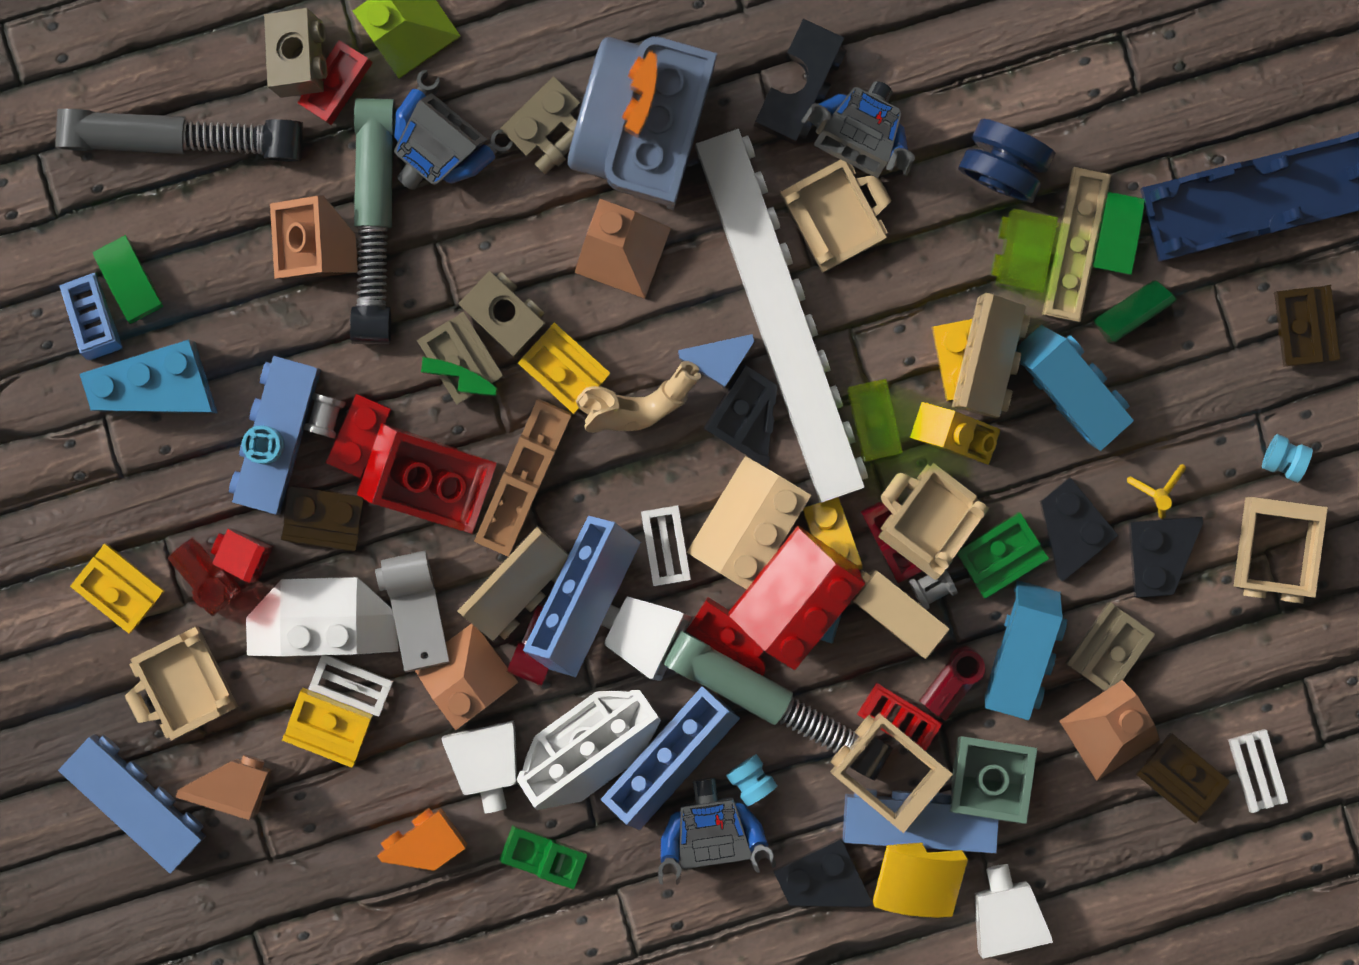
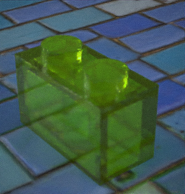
[991,209,1058,294]
[846,379,903,462]

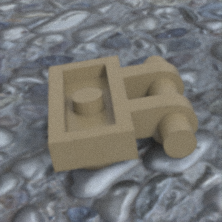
[500,76,580,175]

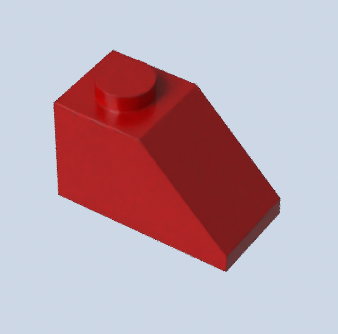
[211,529,274,583]

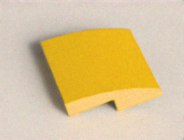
[873,843,968,917]

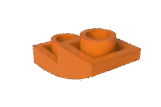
[622,51,657,138]

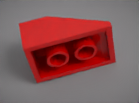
[357,423,497,534]

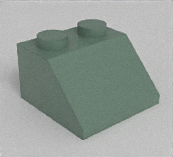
[950,736,1037,824]

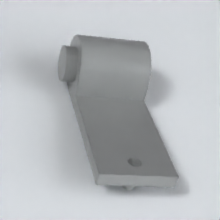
[375,550,450,673]

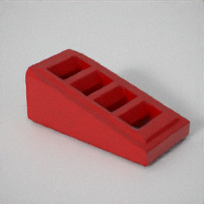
[857,682,942,752]

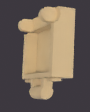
[780,159,892,273]
[878,463,989,581]
[125,626,238,740]

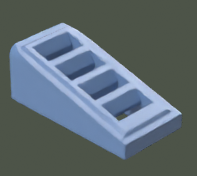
[59,273,122,360]

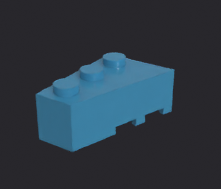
[1015,325,1134,451]
[80,339,218,413]
[985,580,1067,720]

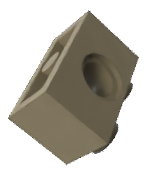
[264,8,328,98]
[458,271,546,358]

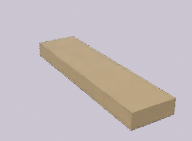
[1042,167,1111,323]

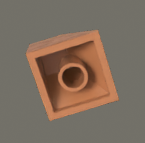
[270,196,358,279]
[574,199,671,299]
[415,623,518,730]
[1059,680,1160,781]
[176,755,272,820]

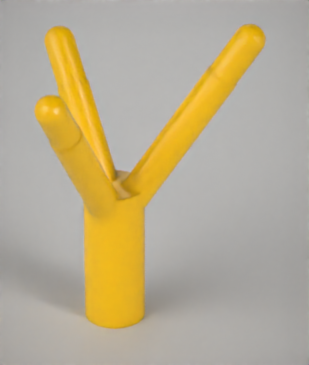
[1127,464,1186,519]

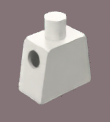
[601,596,692,681]
[442,720,517,813]
[975,864,1053,959]

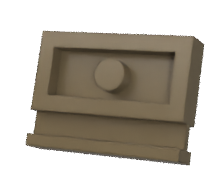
[417,312,504,405]
[1065,602,1155,691]

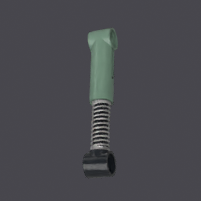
[350,98,395,345]
[662,630,893,781]

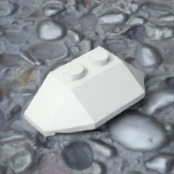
[246,577,399,656]
[517,690,661,810]

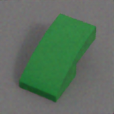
[1093,191,1144,275]
[92,235,164,324]
[421,357,498,396]
[499,825,587,890]

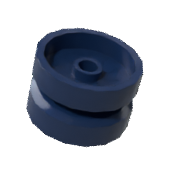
[958,119,1056,203]

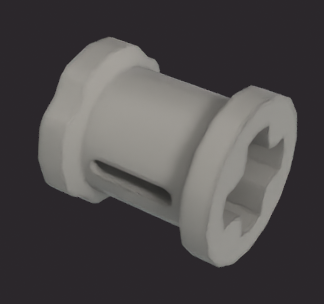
[303,393,346,438]
[909,570,958,610]

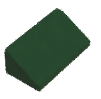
[1094,280,1176,344]

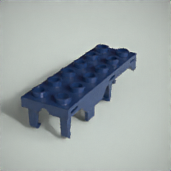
[1140,132,1359,262]

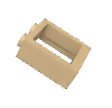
[1234,497,1328,604]
[852,569,949,659]
[830,713,952,833]

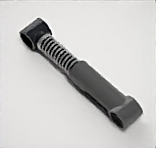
[55,109,303,162]

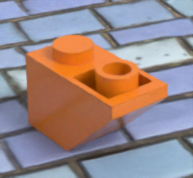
[377,808,468,871]

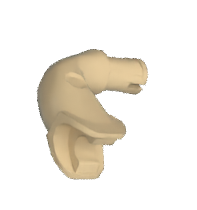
[576,361,701,433]

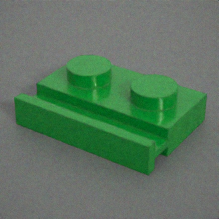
[956,512,1049,598]

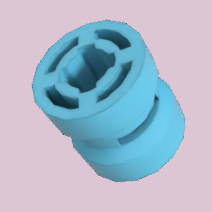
[242,425,284,464]
[1262,434,1313,483]
[726,754,778,807]

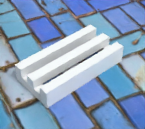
[641,505,691,586]
[309,655,393,717]
[1228,729,1288,813]

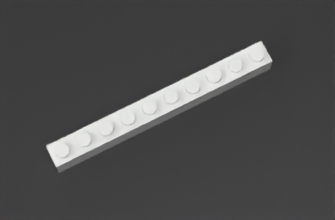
[695,129,868,503]

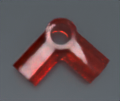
[168,537,242,616]

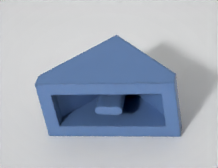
[678,334,754,388]

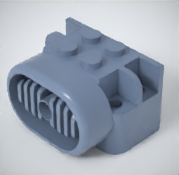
[568,37,717,210]

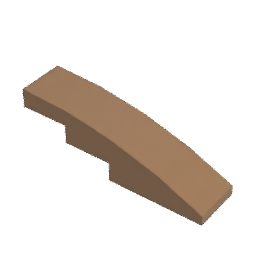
[474,398,573,557]

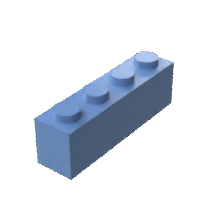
[229,356,321,515]
[523,516,641,677]
[601,686,740,830]
[58,734,206,873]
[842,788,998,853]

